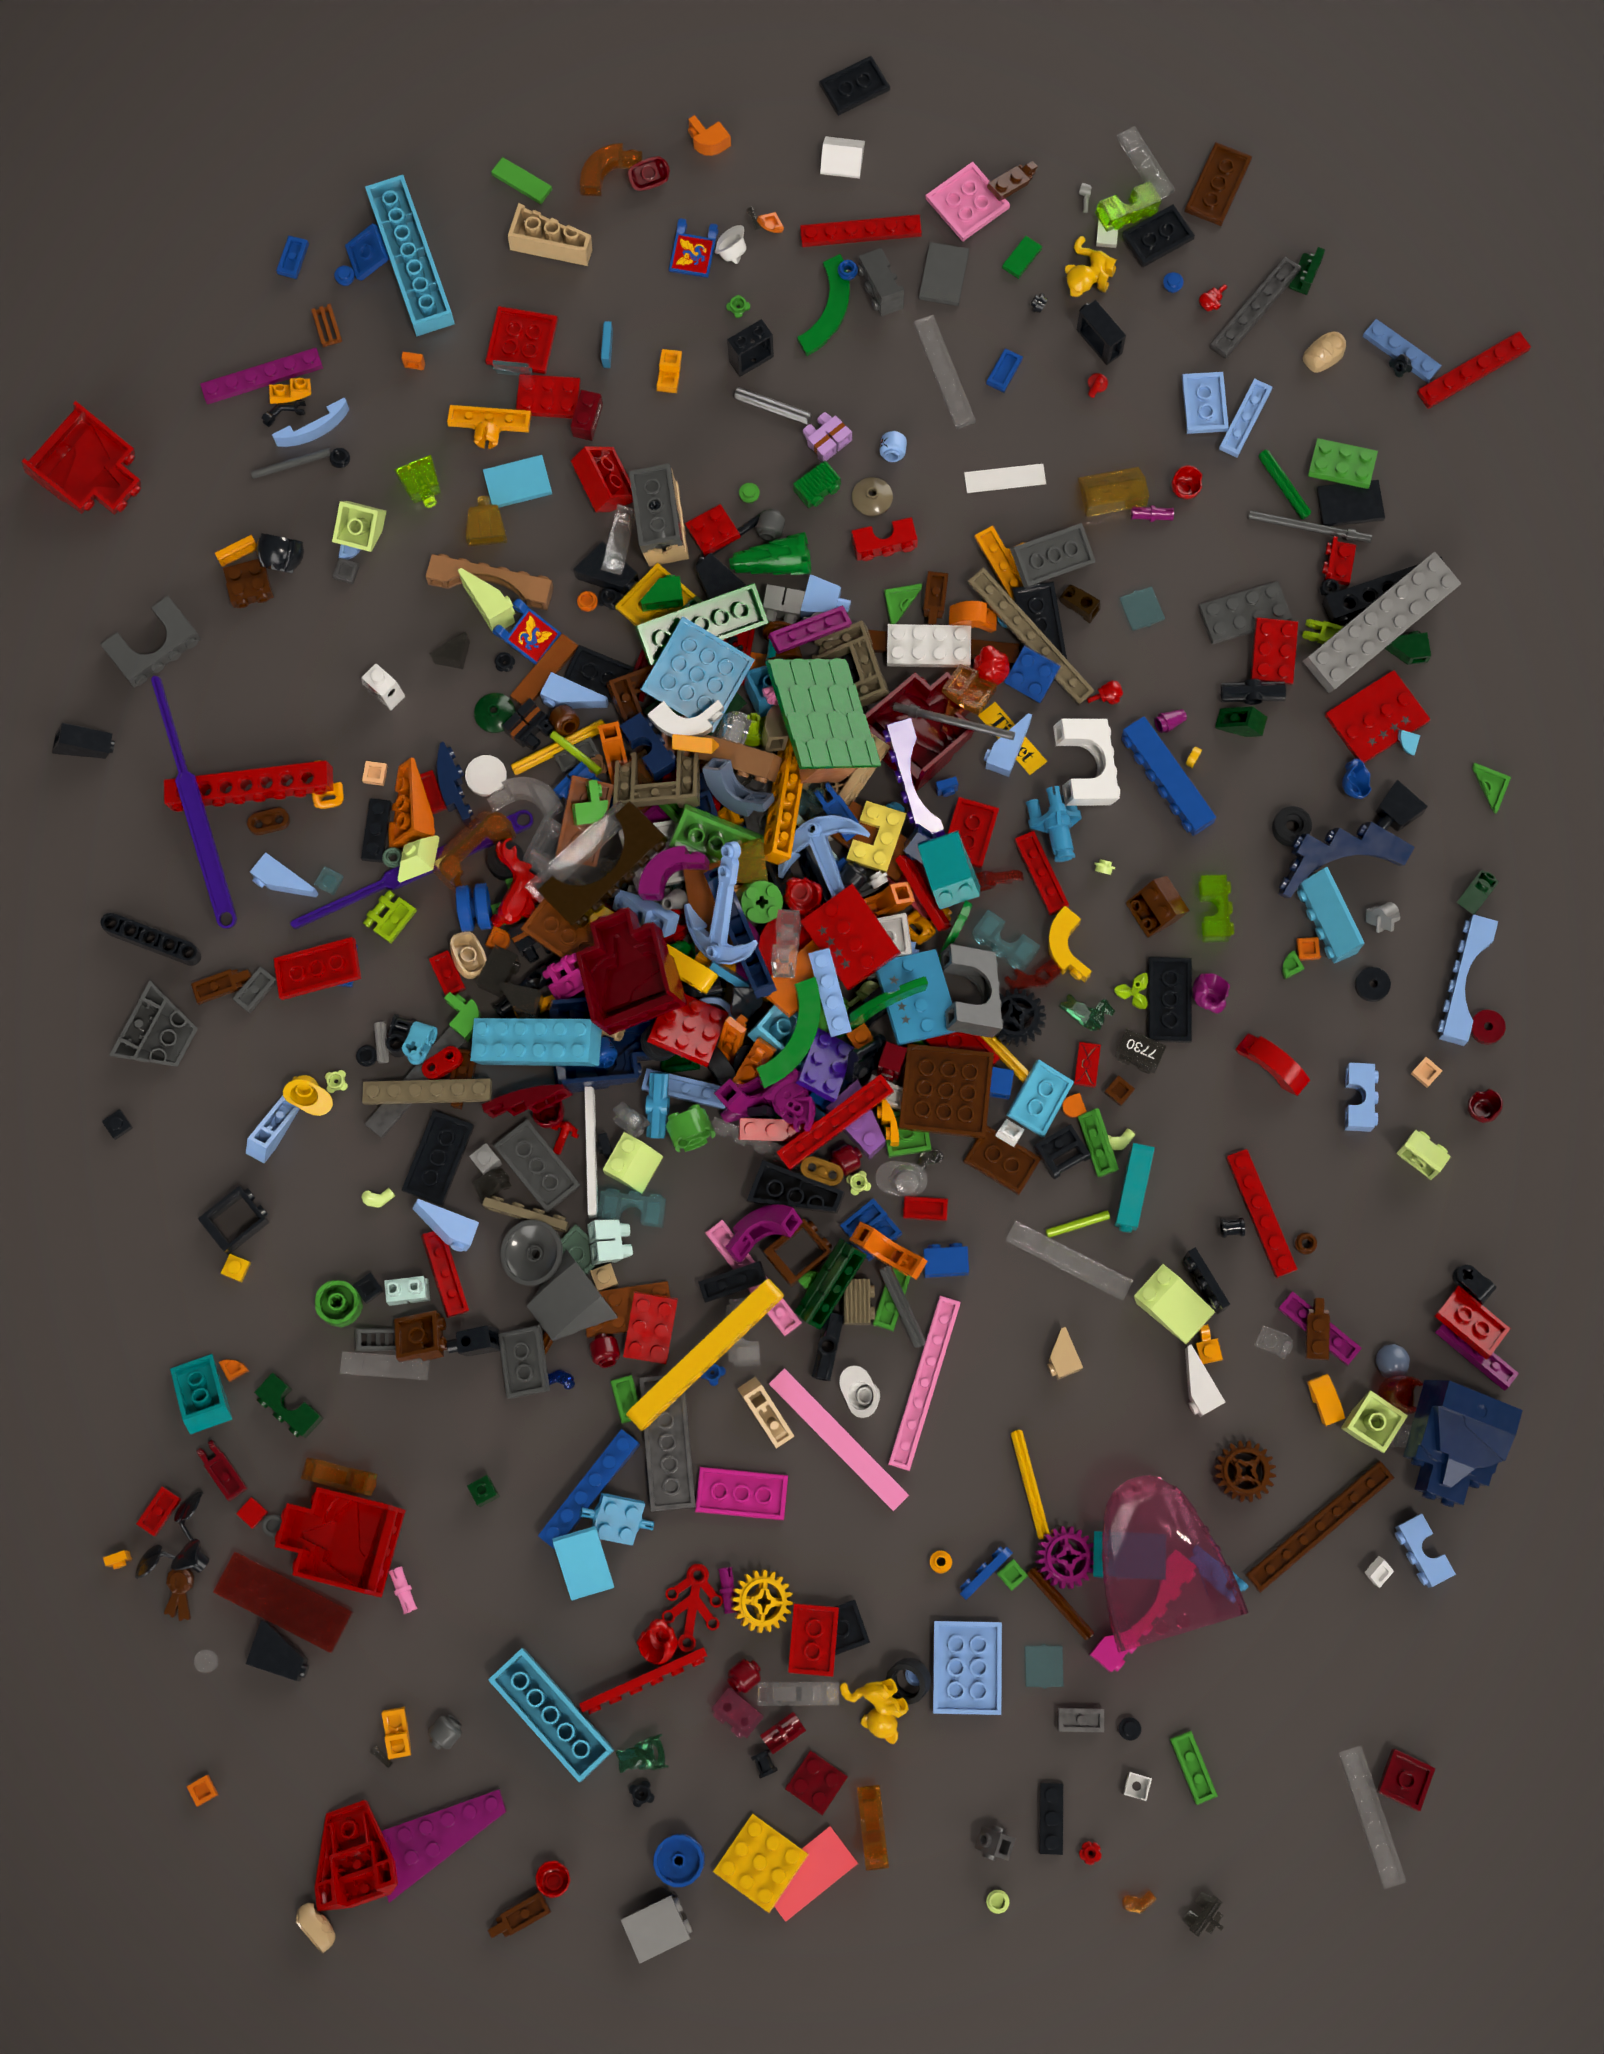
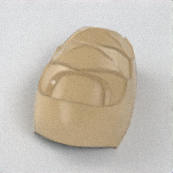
[1303,331,1346,373]
[449,932,487,979]
[296,1903,335,1954]

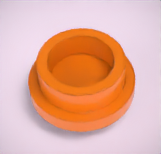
[577,591,598,612]

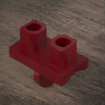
[760,1712,806,1754]

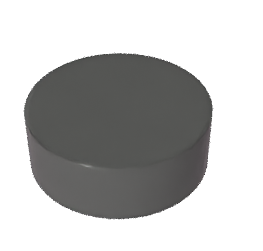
[262,1515,282,1537]

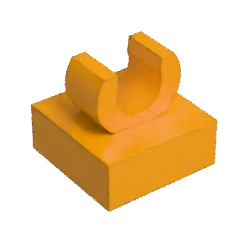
[718,806,745,825]

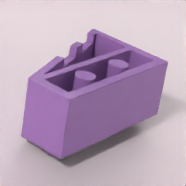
[826,1079,886,1160]

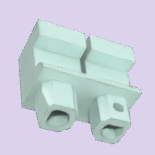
[587,1220,633,1265]
[384,1276,430,1306]

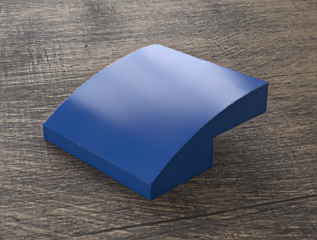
[840,1198,903,1262]

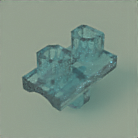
[798,787,826,820]

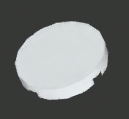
[465,755,507,797]

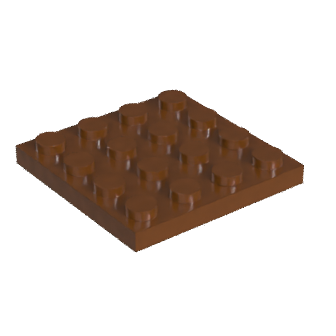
[899,1044,994,1139]

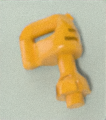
[312,760,344,809]
[907,907,952,945]

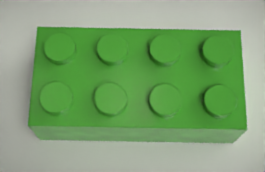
[669,803,764,879]

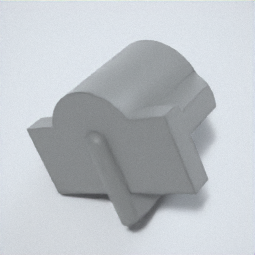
[1366,902,1400,933]

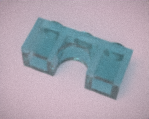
[972,910,1040,971]
[597,1188,667,1228]

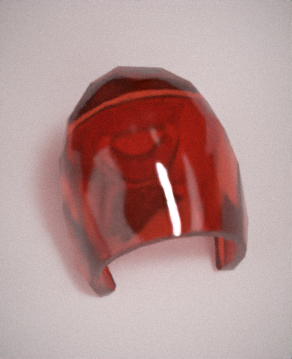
[1378,1375,1423,1414]

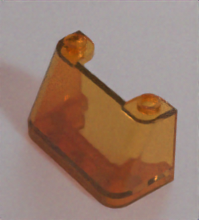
[432,810,517,894]

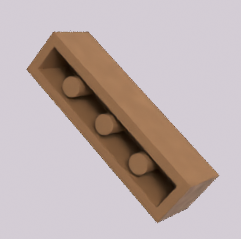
[696,735,783,784]

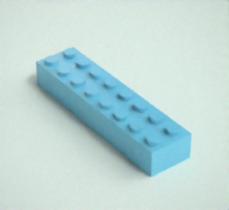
[365,175,455,336]

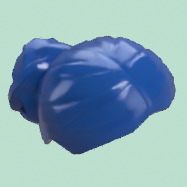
[1342,759,1371,799]

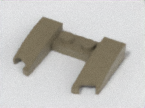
[812,620,890,707]
[613,750,700,813]

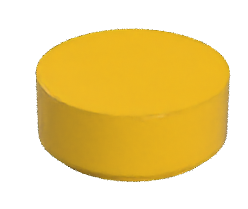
[1185,747,1202,768]

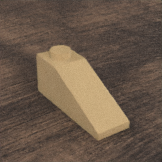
[737,1377,794,1449]

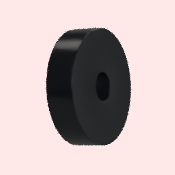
[1355,967,1391,1002]

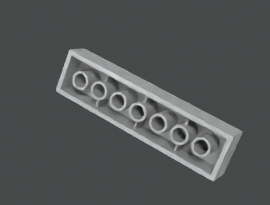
[1302,552,1462,693]

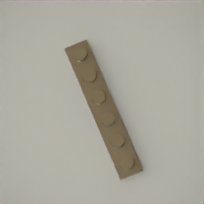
[362,1079,492,1105]

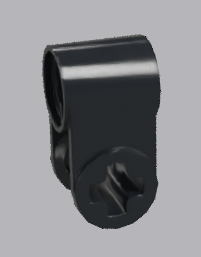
[386,1014,417,1058]
[1452,1265,1497,1305]

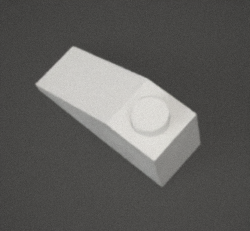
[1185,1344,1225,1417]

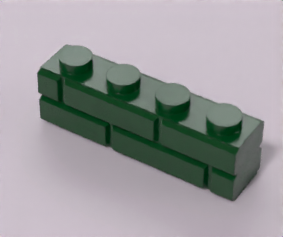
[794,1238,867,1330]

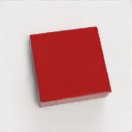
[236,1497,268,1529]

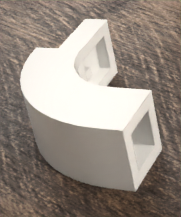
[647,700,724,737]

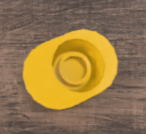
[283,1075,333,1116]

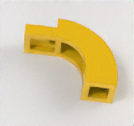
[1048,906,1092,983]

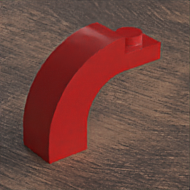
[1235,1033,1310,1096]

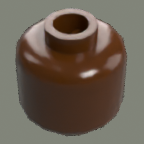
[549,705,580,736]

